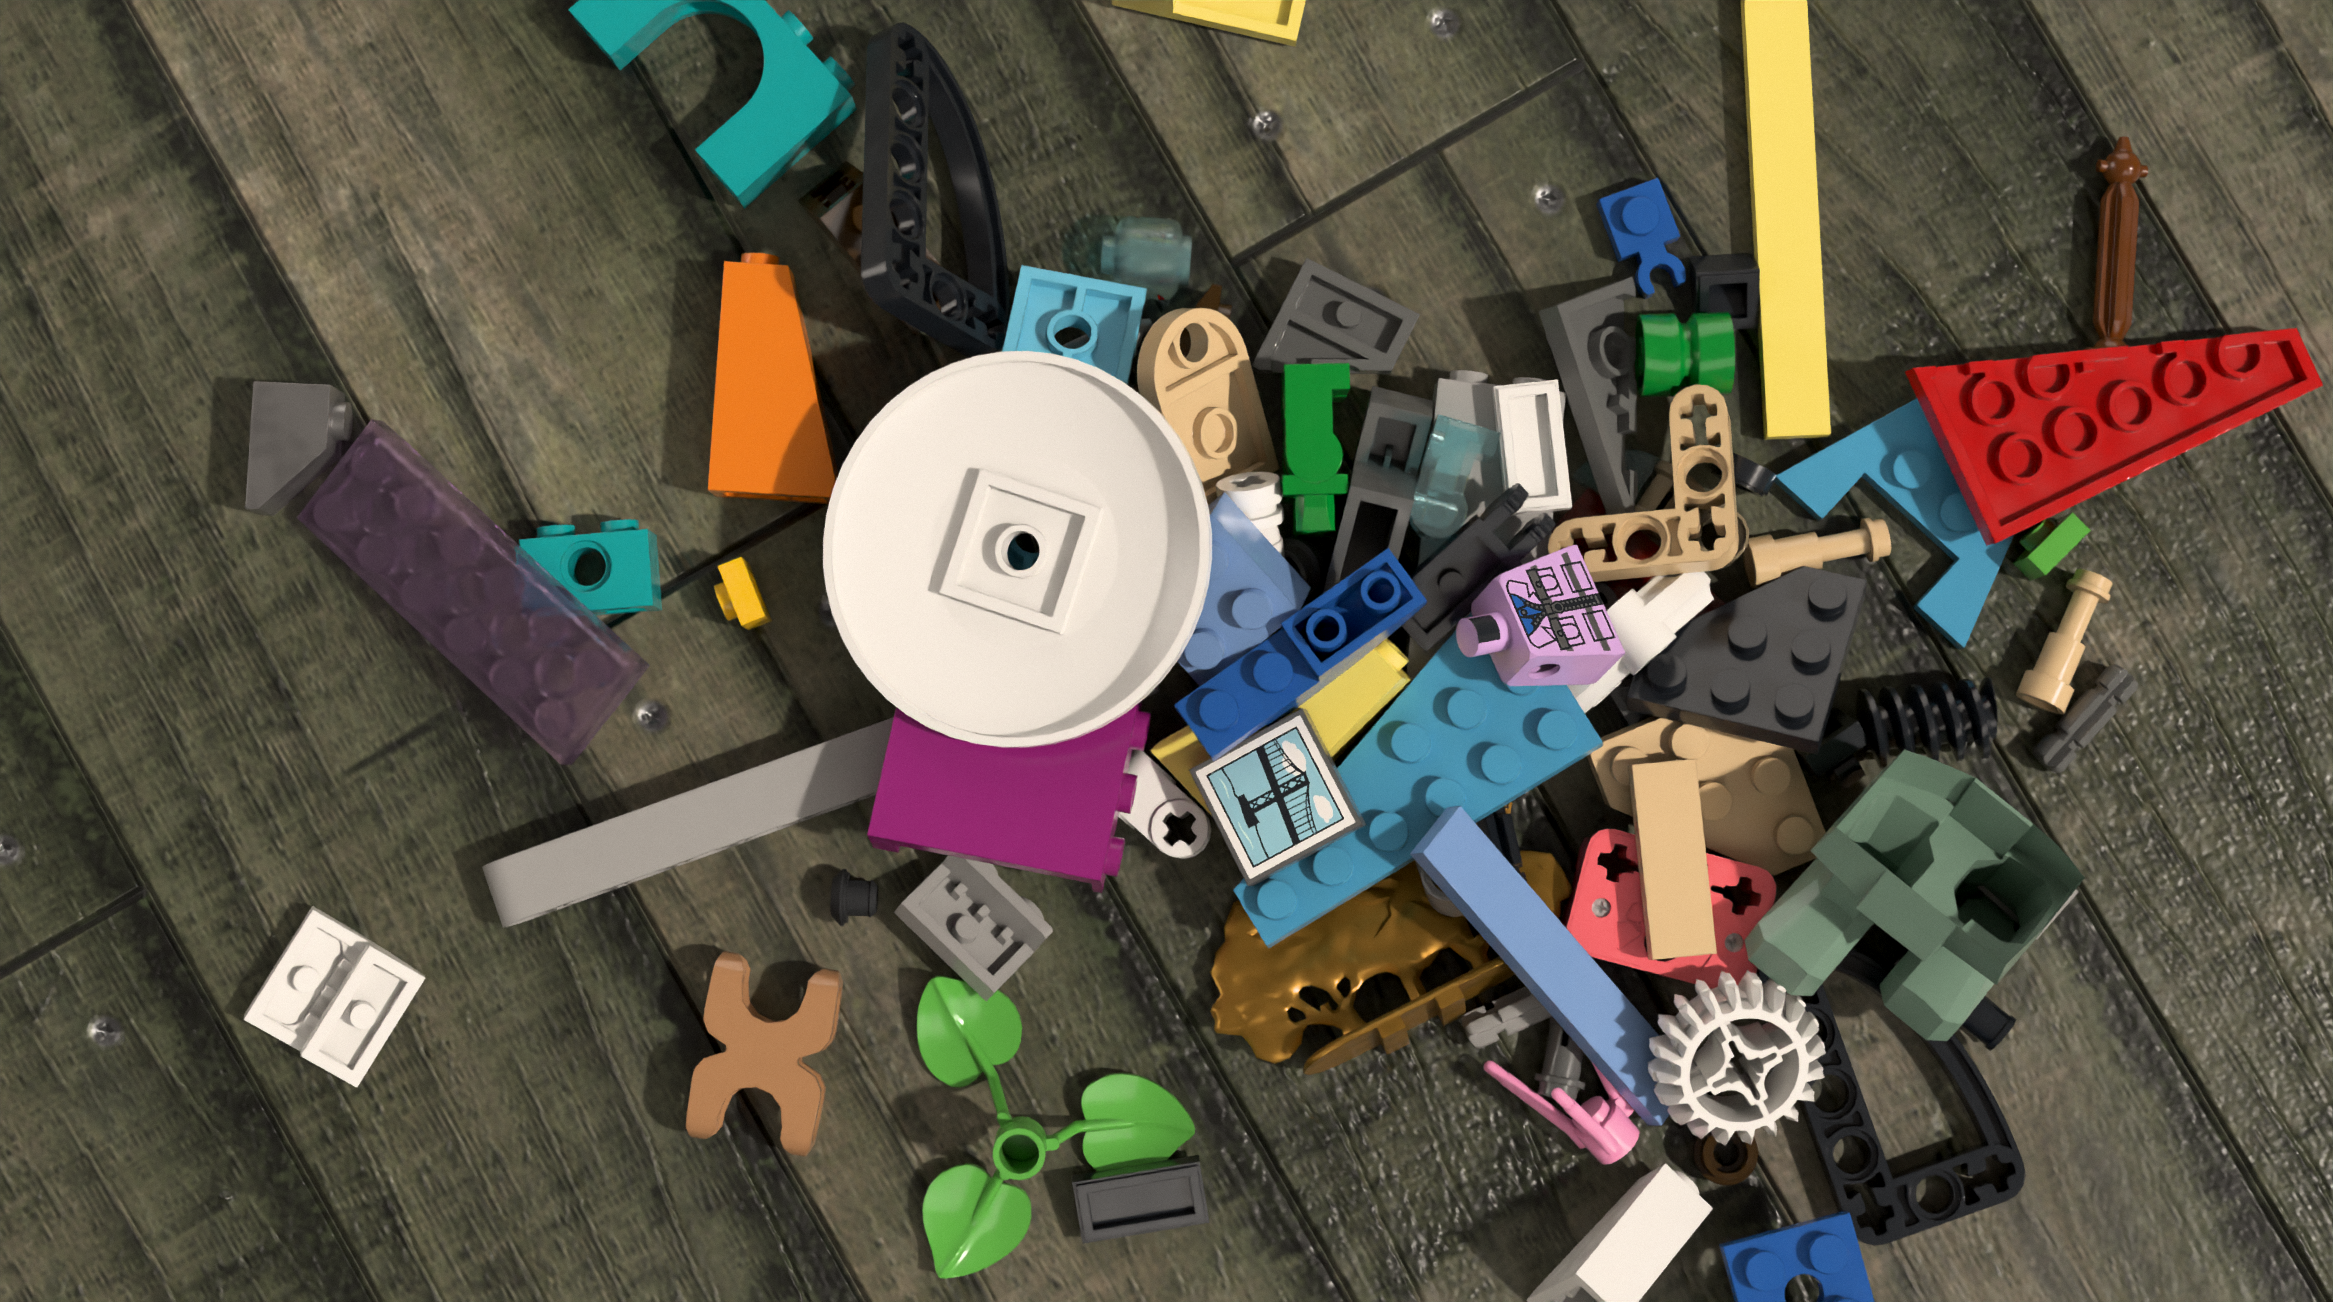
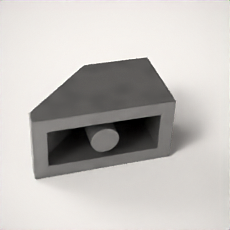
[245,381,353,516]

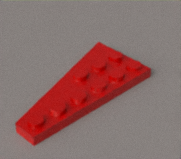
[1905,328,2323,546]

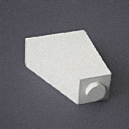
[1526,1163,1713,1302]

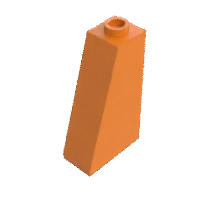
[708,253,839,504]

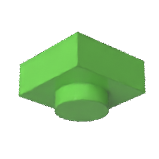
[2013,512,2091,581]

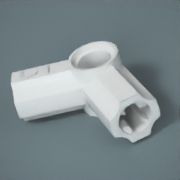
[1567,572,1714,713]

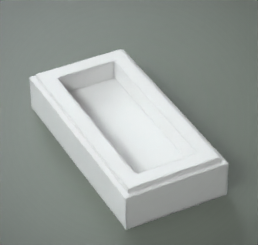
[1492,380,1572,516]

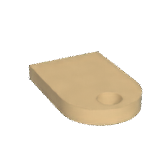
[1137,308,1279,505]

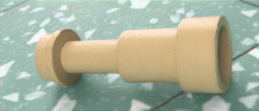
[1742,517,1891,589]
[2016,569,2113,714]

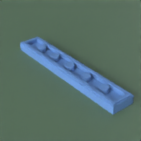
[1410,806,1670,1126]

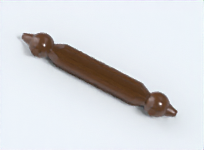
[2085,137,2148,350]

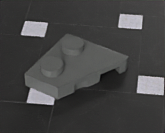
[1251,258,1420,374]

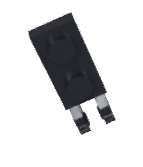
[1402,483,1556,652]

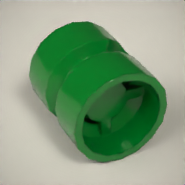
[1634,312,1735,397]

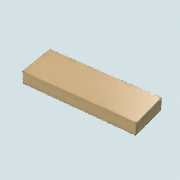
[1628,759,1717,960]

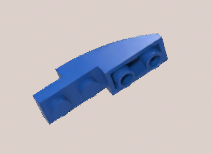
[1174,548,1427,762]

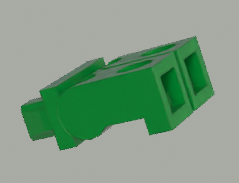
[1279,363,1350,537]

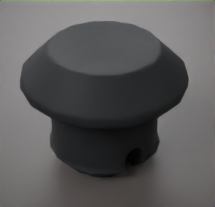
[830,869,878,926]

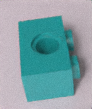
[519,519,662,621]

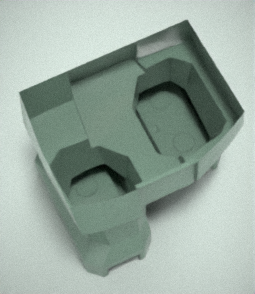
[1744,750,2085,1041]

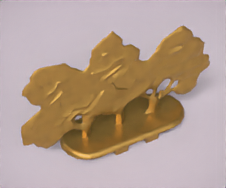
[1210,802,1573,1075]

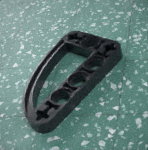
[861,22,1010,358]
[1756,949,2026,1246]

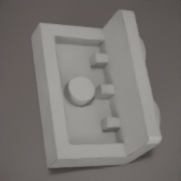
[894,855,1053,1002]

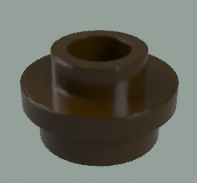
[1693,1131,1758,1185]

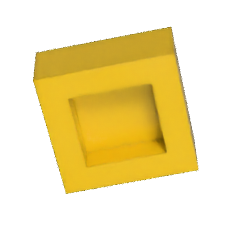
[714,557,772,630]

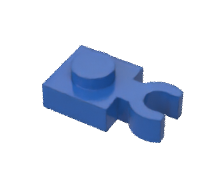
[1596,178,1686,299]

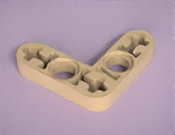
[1548,384,1739,582]

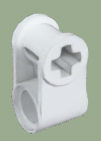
[1118,749,1211,859]

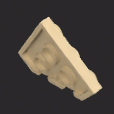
[1587,716,1826,876]

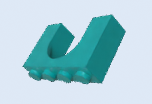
[568,0,857,209]

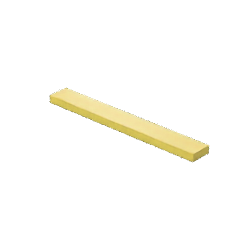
[1740,0,1831,440]

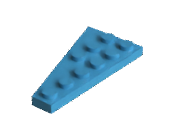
[1233,612,1603,948]

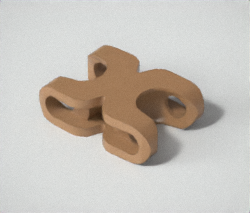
[686,951,843,1157]

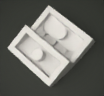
[244,906,425,1087]

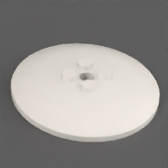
[823,351,1212,748]

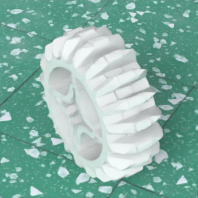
[1648,970,1826,1146]

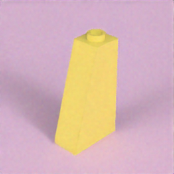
[1150,638,1413,816]

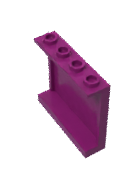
[867,685,1158,893]

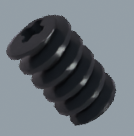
[1856,676,1998,769]

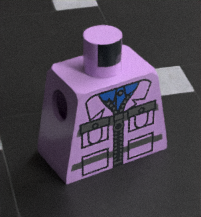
[1456,545,1625,686]

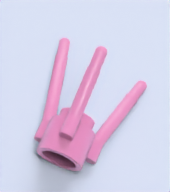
[1483,1060,1640,1165]

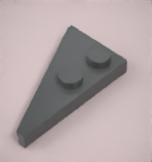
[1539,277,1638,515]

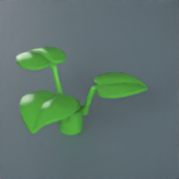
[917,975,1195,1279]

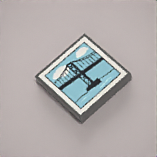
[1189,708,1366,886]

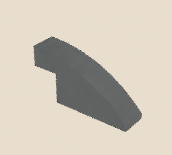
[1320,386,1434,596]

